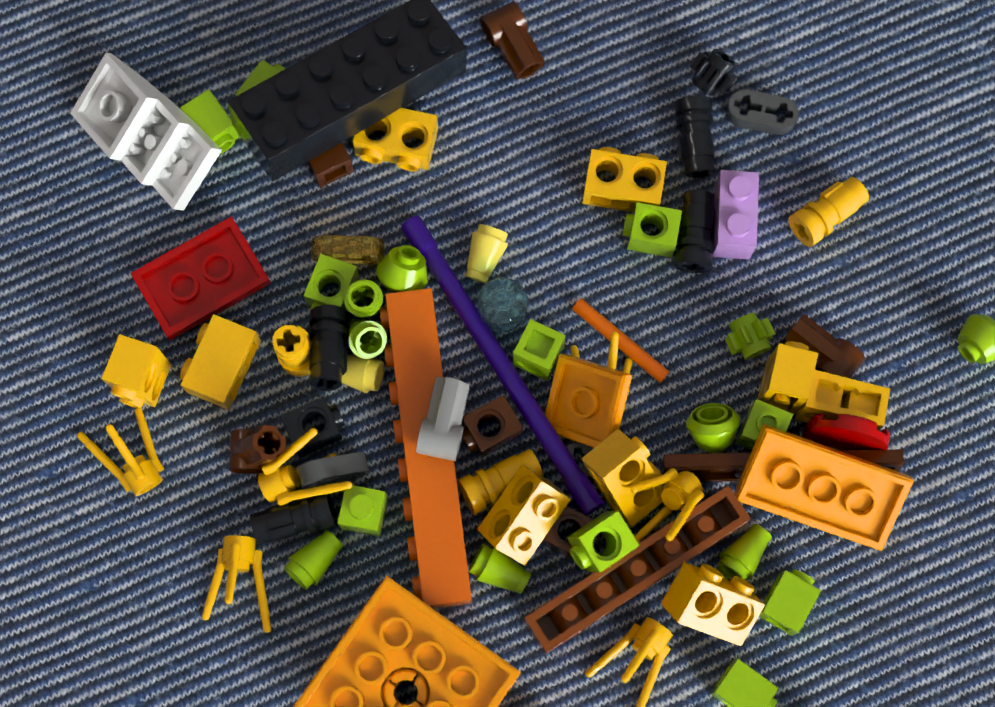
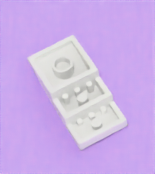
[70,52,222,211]

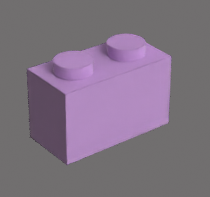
[712,170,759,259]

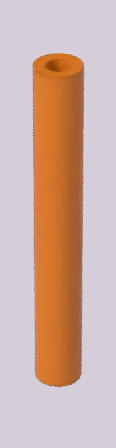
[572,298,670,383]

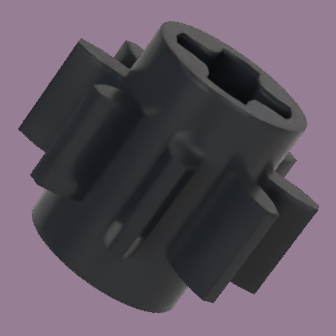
[690,48,738,96]

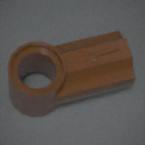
[480,1,544,80]
[782,314,865,378]
[229,425,286,474]

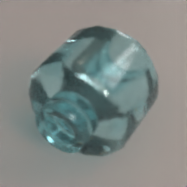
[478,277,528,332]

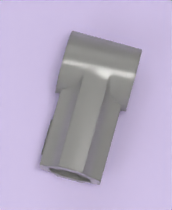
[416,377,470,462]

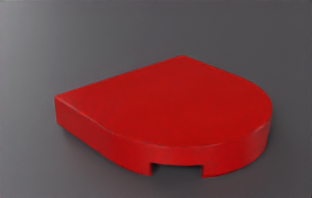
[802,413,890,450]

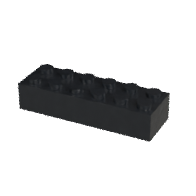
[227,0,467,182]

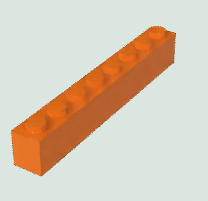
[380,288,472,609]

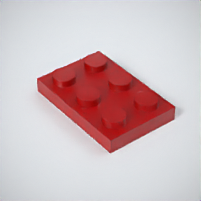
[130,216,271,341]

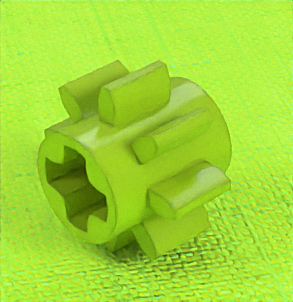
[725,313,776,360]

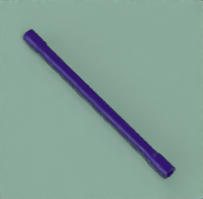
[401,216,604,516]

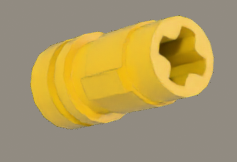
[788,177,869,247]
[272,325,312,377]
[457,449,543,515]

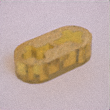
[311,235,385,265]

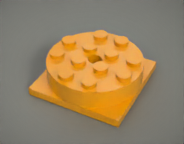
[293,575,521,707]

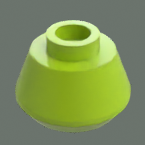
[376,245,428,293]
[958,314,995,364]
[686,403,740,453]

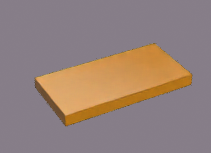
[734,424,914,551]

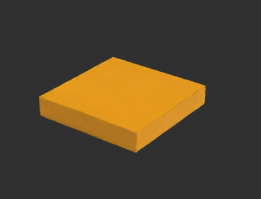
[545,354,632,448]

